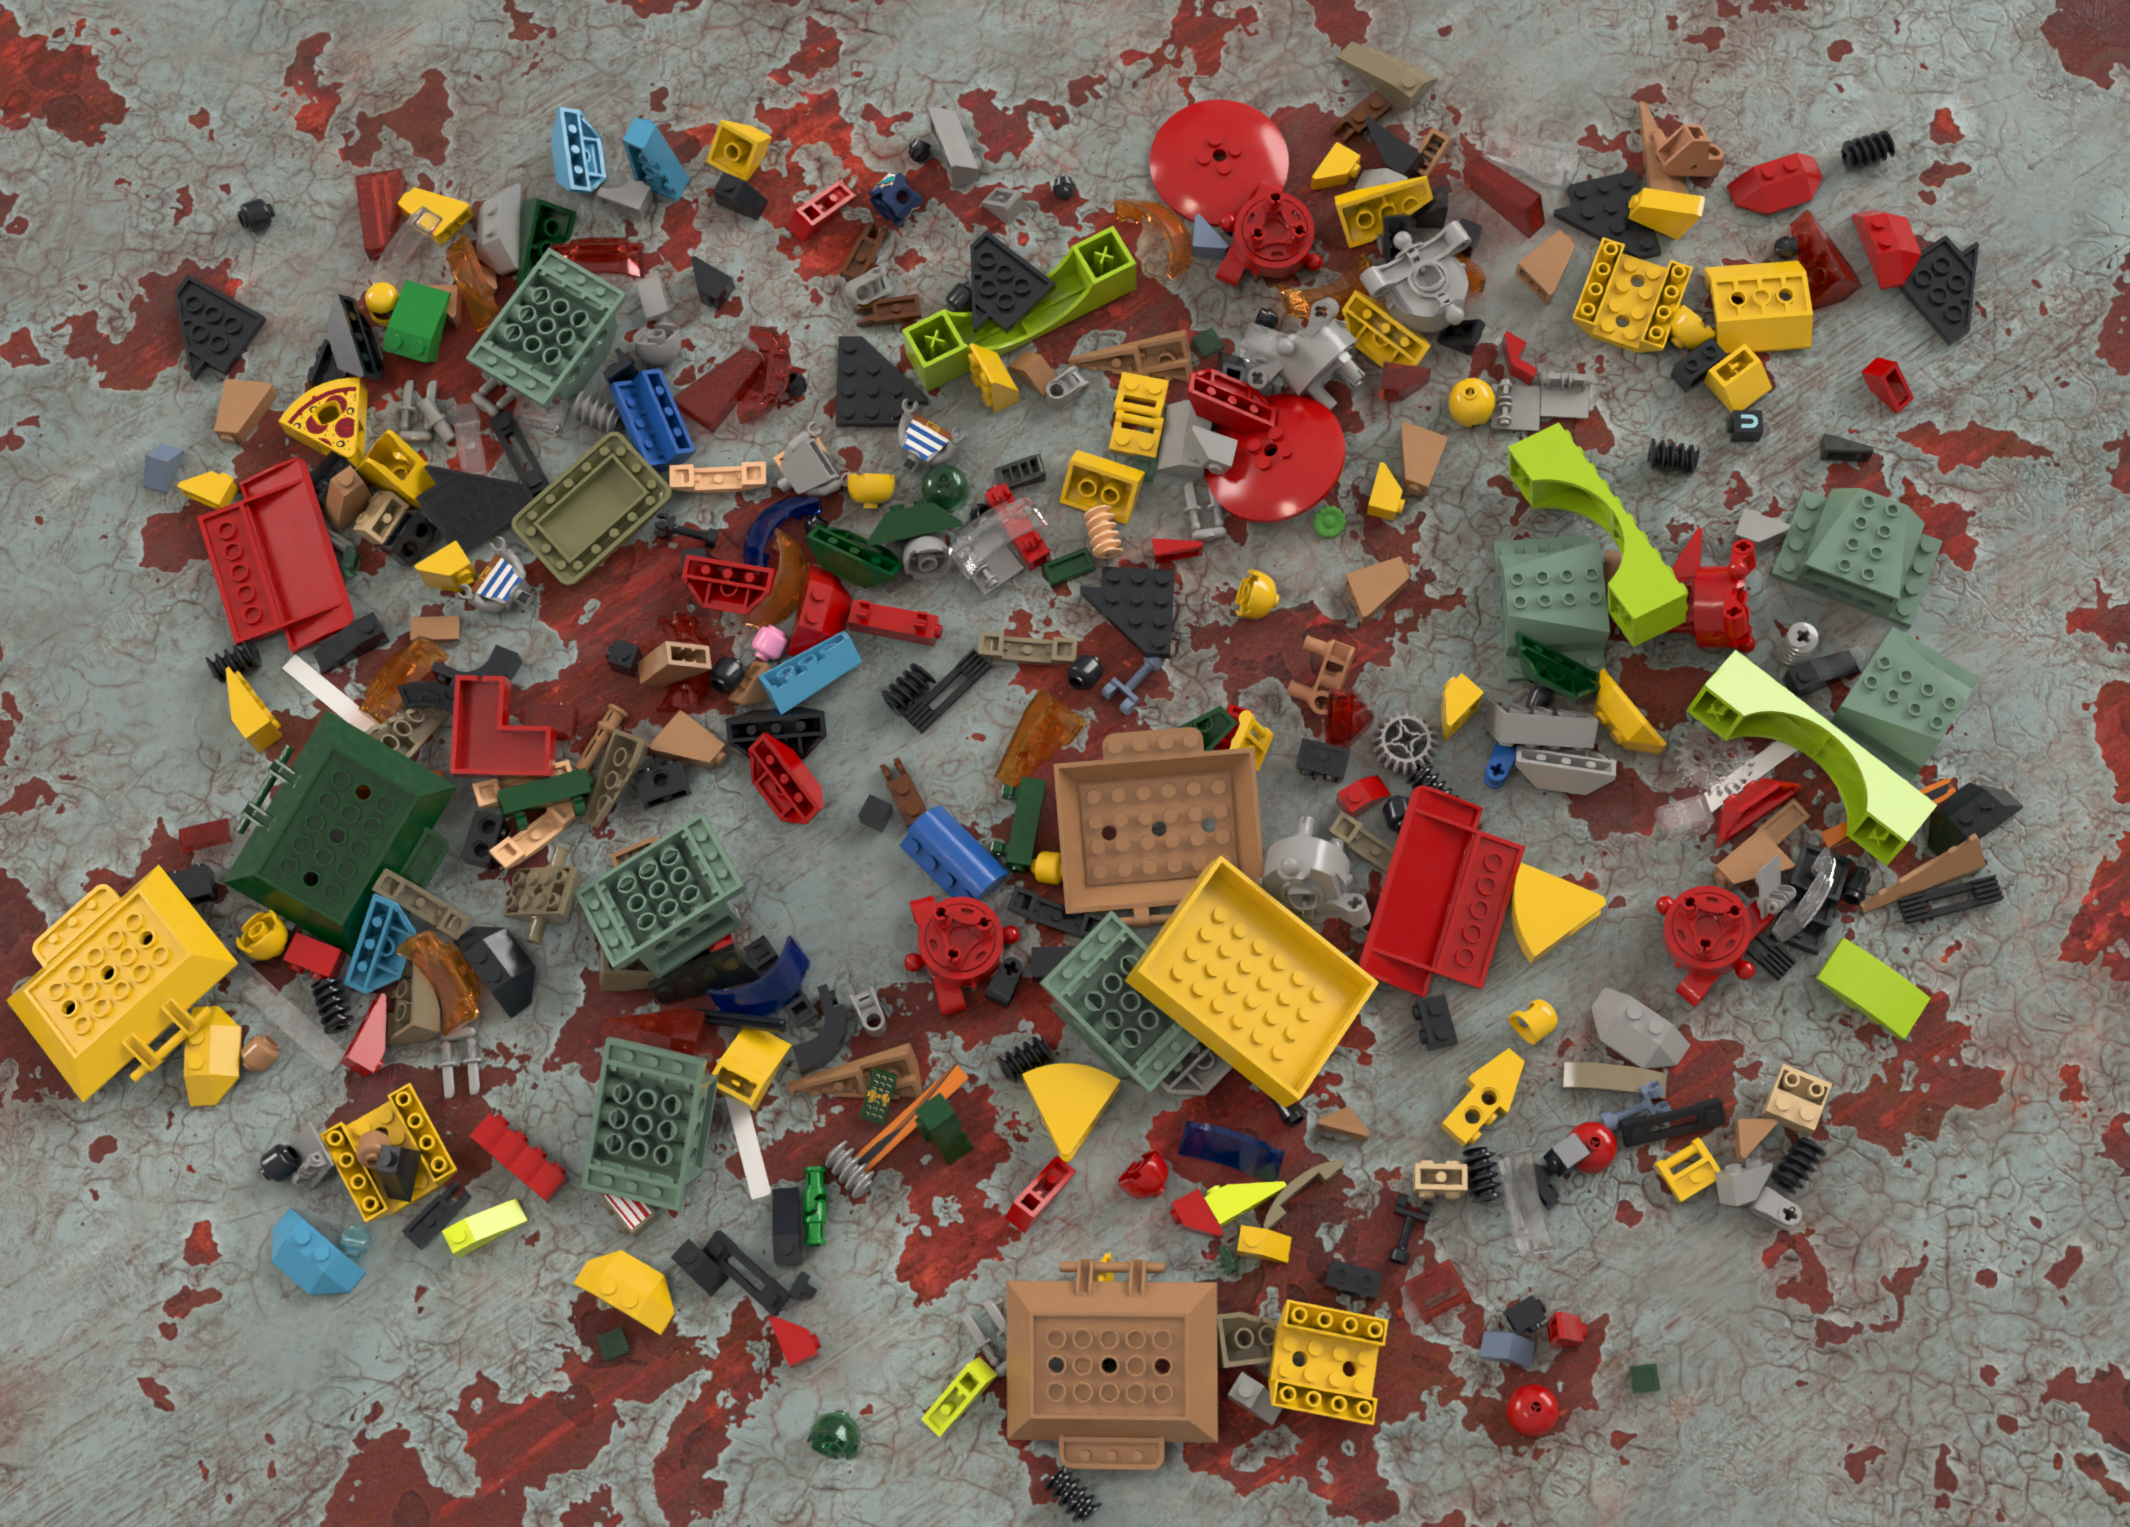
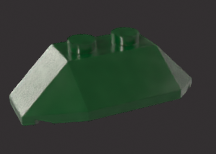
[867,499,963,546]
[805,525,903,589]
[1515,631,1601,701]

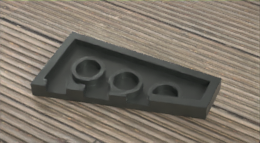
[648,942,761,1004]

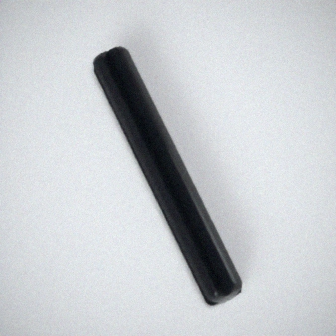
[690,1008,787,1033]

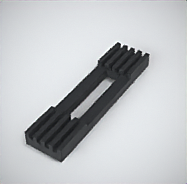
[487,409,550,497]
[904,649,991,734]
[1897,875,2004,925]
[1746,933,1797,981]
[1620,1097,1725,1148]
[702,1230,792,1316]

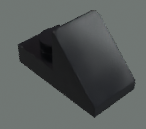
[1437,319,1486,355]
[1518,1162,1559,1212]

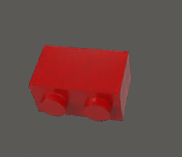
[283,932,347,981]

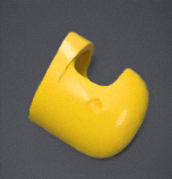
[365,282,400,327]
[1508,999,1558,1045]

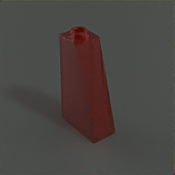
[1462,155,1545,239]
[355,168,407,261]
[674,347,765,434]

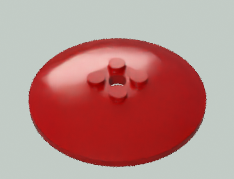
[1150,99,1289,227]
[1205,393,1346,523]

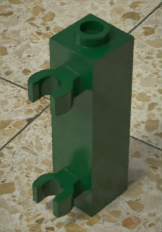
[496,768,594,832]
[990,777,1047,874]

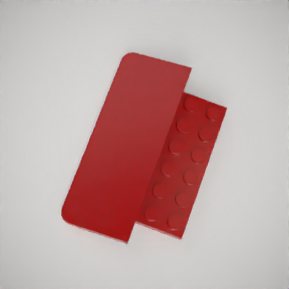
[197,458,354,654]
[1359,785,1525,998]

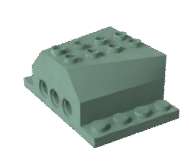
[466,248,628,409]
[1770,488,1942,629]
[1493,535,1611,682]
[1830,626,1979,784]
[575,812,747,979]
[1039,911,1200,1093]
[581,1036,719,1211]

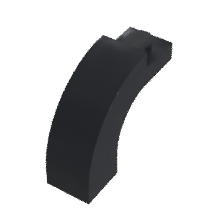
[431,645,522,687]
[792,984,848,1075]

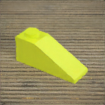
[1204,1181,1287,1227]
[442,1198,528,1258]
[921,1357,998,1437]

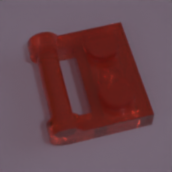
[1403,1258,1472,1325]

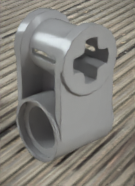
[845,266,893,305]
[1046,366,1091,409]
[849,985,887,1037]
[1749,1186,1802,1230]

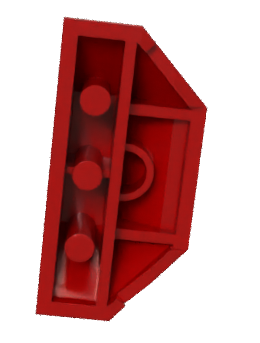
[1726,153,1823,215]
[1852,210,1922,290]
[1186,368,1277,433]
[681,554,776,615]
[786,564,852,657]
[748,733,823,825]
[1715,778,1802,848]

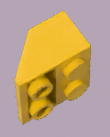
[1704,343,1772,413]

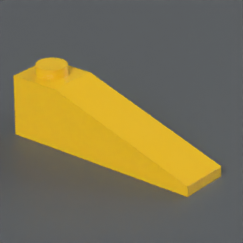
[1335,176,1433,249]

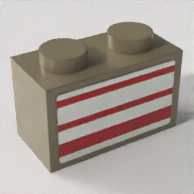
[600,1193,660,1238]

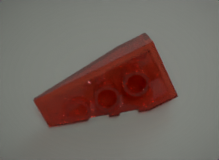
[1790,209,1862,310]
[1323,689,1374,749]
[599,1008,706,1057]

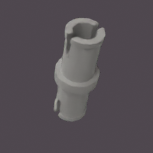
[417,396,457,444]

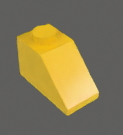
[1311,142,1361,190]
[1367,462,1405,521]
[177,471,239,510]
[1236,1225,1292,1264]

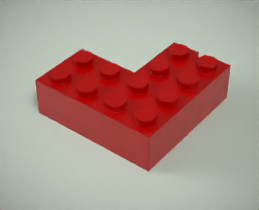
[450,675,557,779]

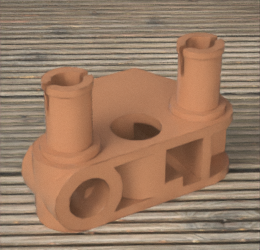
[1649,124,1724,177]
[1286,635,1356,716]

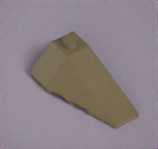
[1337,41,1438,112]
[365,707,448,759]
[581,728,651,828]
[386,935,441,1045]
[599,946,703,991]
[1217,1312,1304,1370]

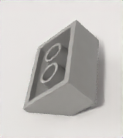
[928,107,982,189]
[1156,400,1213,479]

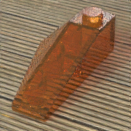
[994,689,1087,787]

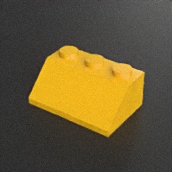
[1059,450,1145,524]

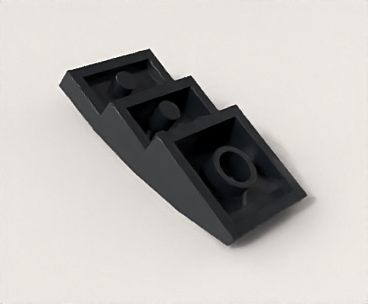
[1769,842,1852,956]

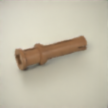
[574,703,628,774]

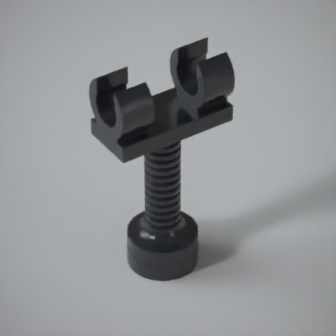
[654,513,719,549]
[1388,1192,1433,1266]

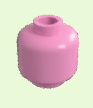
[752,624,788,662]

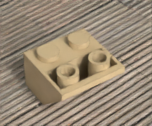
[1760,1064,1832,1136]

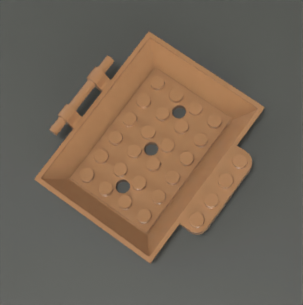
[1053,727,1265,929]
[1007,1259,1218,1470]

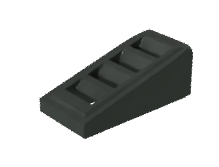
[1820,434,1874,462]
[994,453,1046,490]

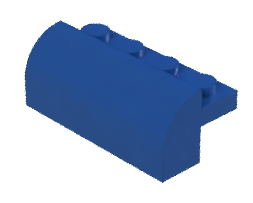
[609,369,696,472]
[899,805,1009,901]

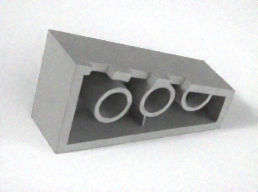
[1484,700,1598,751]

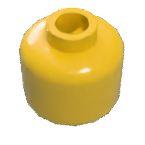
[1031,851,1063,885]

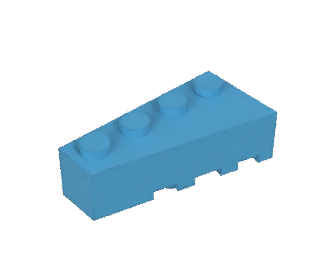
[622,117,690,202]
[758,631,862,715]

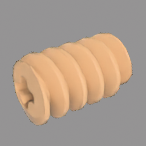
[1084,505,1123,559]

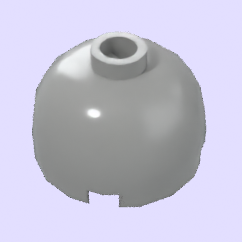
[633,323,682,367]
[902,534,952,581]

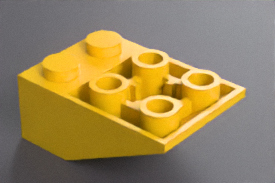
[968,343,1020,413]
[226,666,282,754]
[712,1029,792,1112]

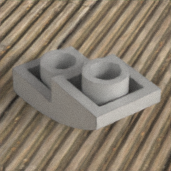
[636,270,670,322]

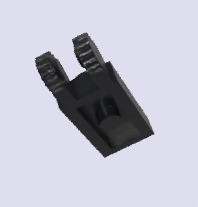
[402,1181,471,1250]

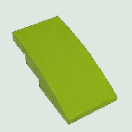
[1815,938,1931,1039]

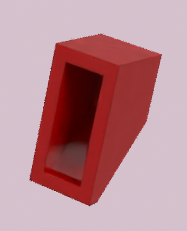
[1861,357,1914,413]
[1336,775,1391,818]
[1169,1188,1224,1240]
[769,1316,822,1369]

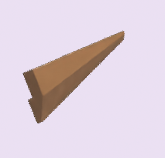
[1638,101,1689,194]
[1068,329,1193,383]
[1858,833,1986,914]
[787,1043,923,1100]

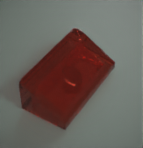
[178,818,232,853]

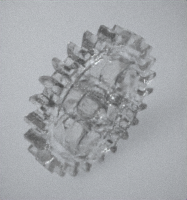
[1673,720,1756,797]

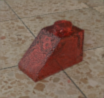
[1378,362,1431,402]

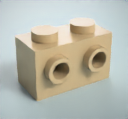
[353,490,409,545]
[1413,1160,1468,1199]

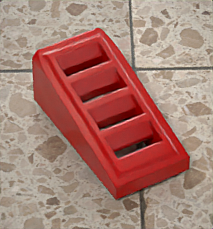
[1152,539,1203,564]

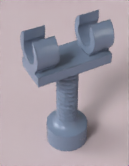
[1101,657,1164,715]
[1600,1080,1672,1131]

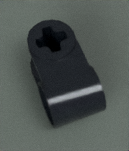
[984,957,1023,1009]

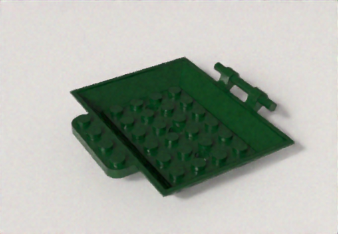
[223,710,458,957]

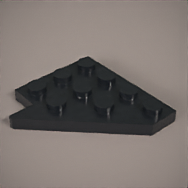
[1553,170,1661,260]
[970,230,1056,334]
[1898,235,1979,346]
[174,274,266,381]
[836,336,928,427]
[416,465,534,553]
[1080,566,1175,659]

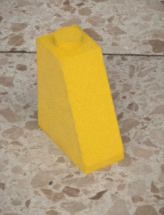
[398,187,474,247]
[1628,188,1705,240]

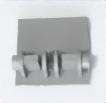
[1540,372,1591,419]
[1491,379,1540,431]
[957,532,1024,596]
[1756,854,1796,919]
[290,1122,334,1189]

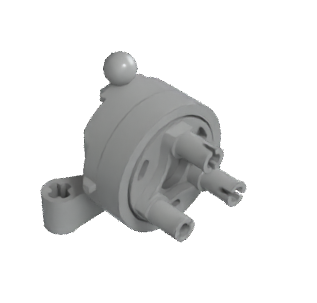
[1359,221,1472,335]
[1247,297,1366,411]
[1258,816,1371,935]

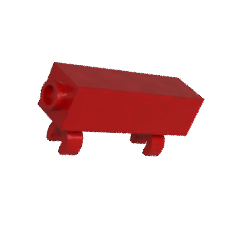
[984,483,1051,572]
[848,599,943,647]

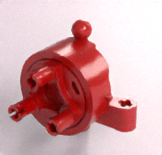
[1215,178,1323,288]
[1668,539,1757,654]
[1656,886,1775,1008]
[904,895,1020,1017]

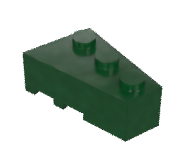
[914,1093,974,1166]

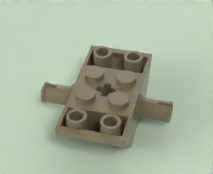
[503,845,583,945]

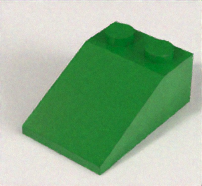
[382,280,451,363]

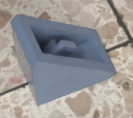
[1192,214,1229,259]
[143,444,185,494]
[1479,1331,1536,1369]

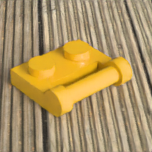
[1113,372,1169,419]
[1109,409,1164,461]
[1230,710,1273,772]
[1654,1137,1721,1203]

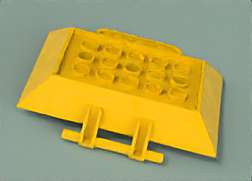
[6,864,239,1103]

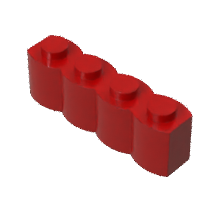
[469,1113,568,1203]

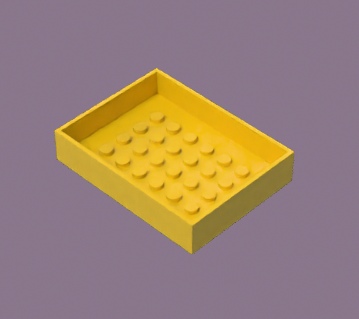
[1124,855,1379,1108]

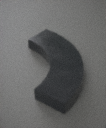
[397,681,455,716]

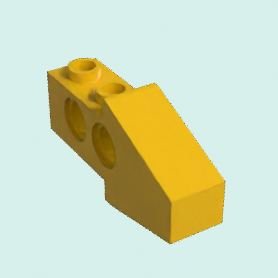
[1440,1048,1525,1148]

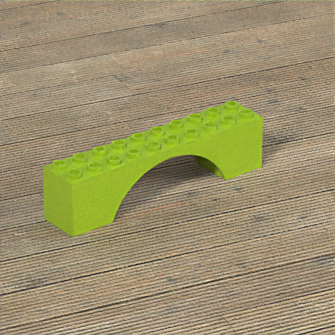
[902,226,1136,392]
[1508,423,1688,647]
[1686,650,1937,866]

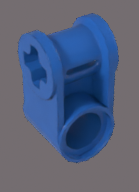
[1483,741,1517,789]

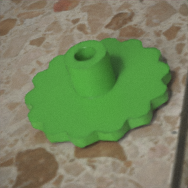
[1313,505,1346,538]

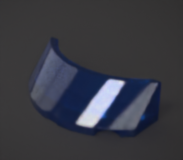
[743,495,823,568]
[706,935,810,1017]
[1177,1121,1285,1182]

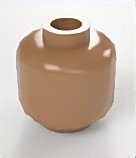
[241,1034,280,1072]
[356,1130,392,1169]

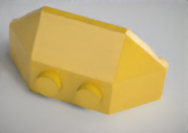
[1342,290,1431,371]
[1593,668,1667,754]
[184,1006,241,1107]
[573,1250,675,1335]

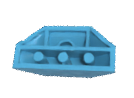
[551,107,607,194]
[344,894,417,994]
[272,1208,367,1295]

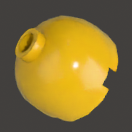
[1670,304,1716,350]
[1448,378,1496,427]
[847,473,895,509]
[1236,569,1279,619]
[236,910,288,960]

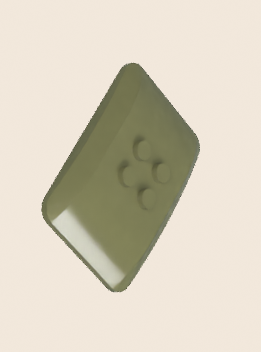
[512,432,672,586]

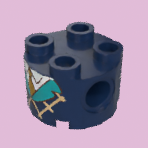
[867,172,923,227]

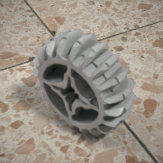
[1371,709,1439,776]

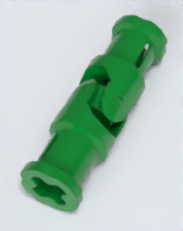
[803,1166,826,1247]

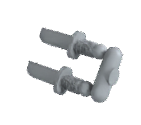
[471,375,522,417]
[397,380,439,443]
[1184,482,1227,541]
[438,1027,482,1099]
[960,1300,1007,1377]

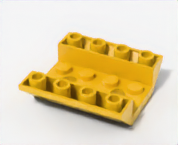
[1572,237,1693,353]
[1703,261,1813,355]
[319,1083,458,1223]
[1268,1300,1388,1425]

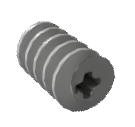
[573,391,624,434]
[1778,622,1818,667]
[825,1140,879,1198]

